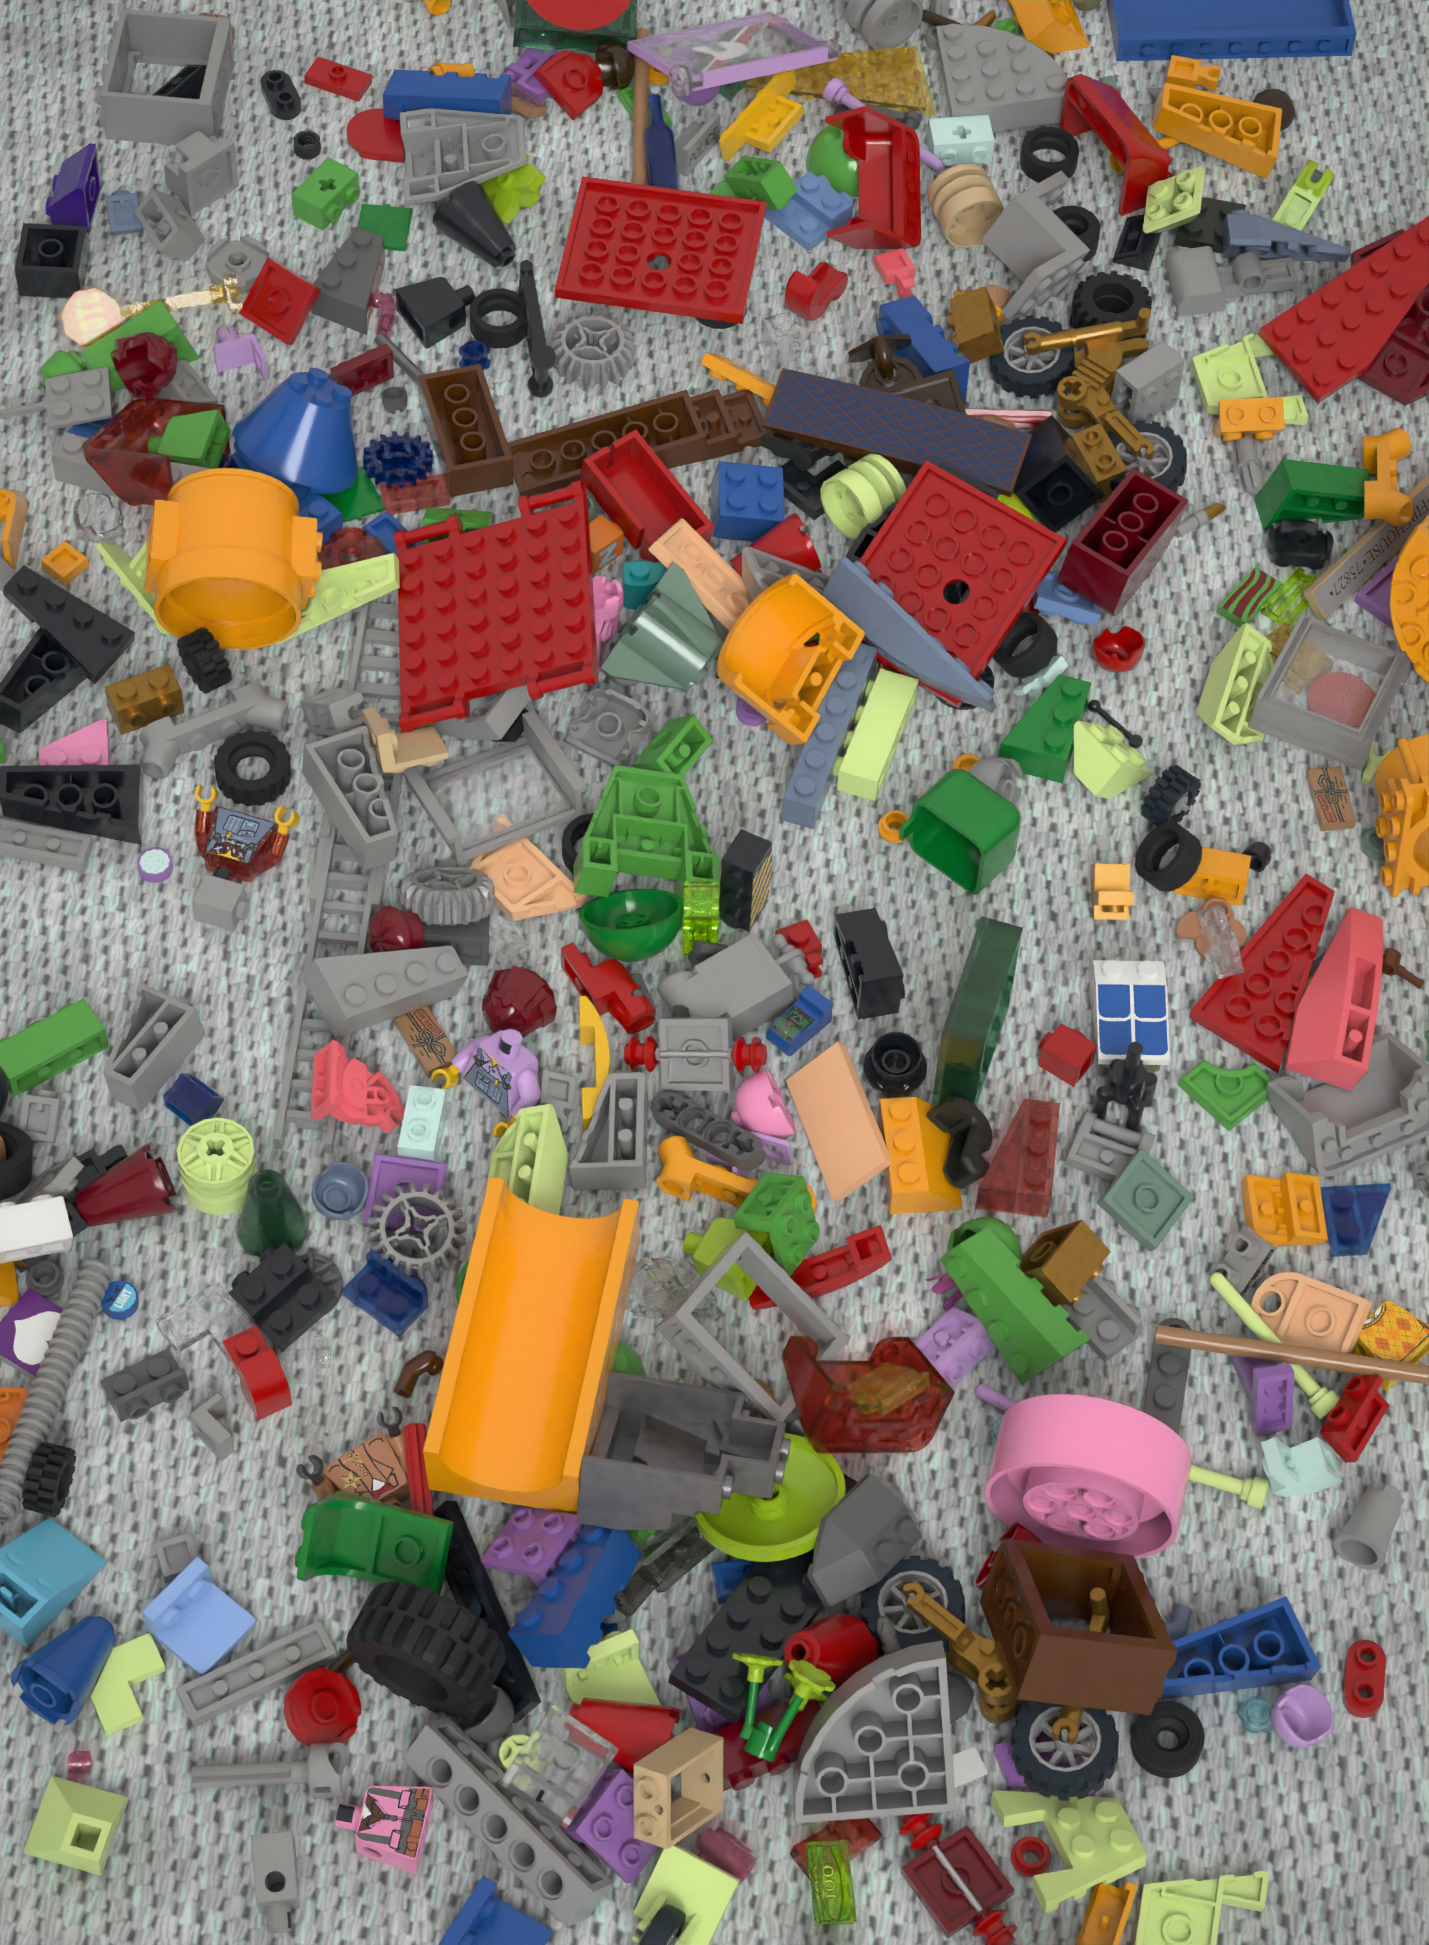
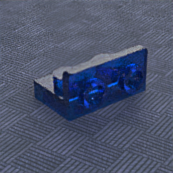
[342,1249,429,1337]

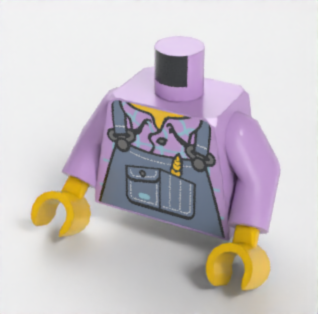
[431,1029,541,1137]

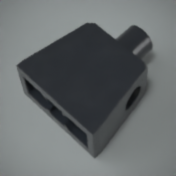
[395,277,475,349]

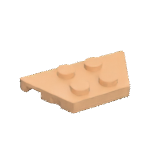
[469,814,587,921]

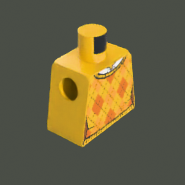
[1352,1301,1429,1392]

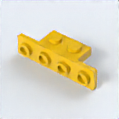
[719,69,805,161]

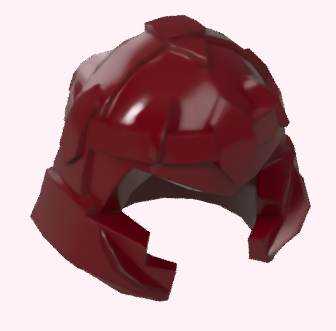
[111,332,178,402]
[482,965,557,1038]

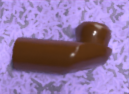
[394,1350,444,1398]

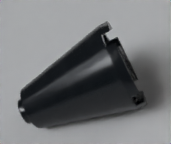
[432,181,516,267]

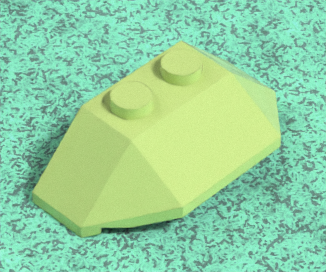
[1196,623,1278,745]
[485,1104,568,1215]

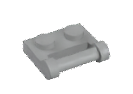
[1065,1110,1156,1182]

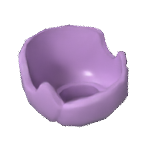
[1270,1684,1333,1749]

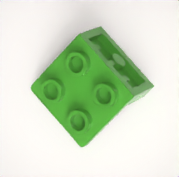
[733,1172,820,1277]

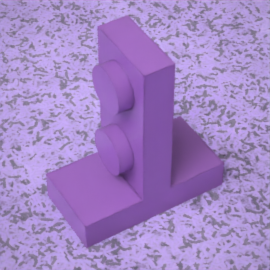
[1229,1339,1294,1436]

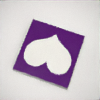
[0,1288,90,1380]

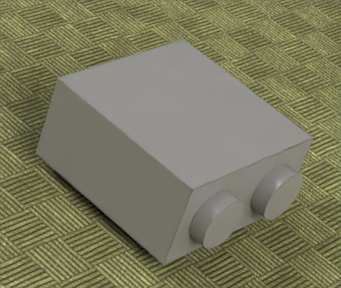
[1111,341,1185,425]

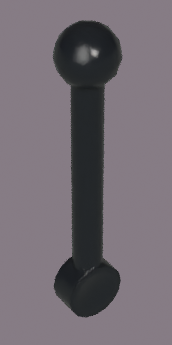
[1088,700,1143,749]

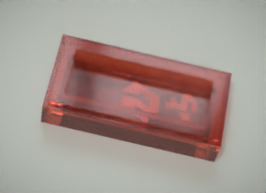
[379,474,450,515]

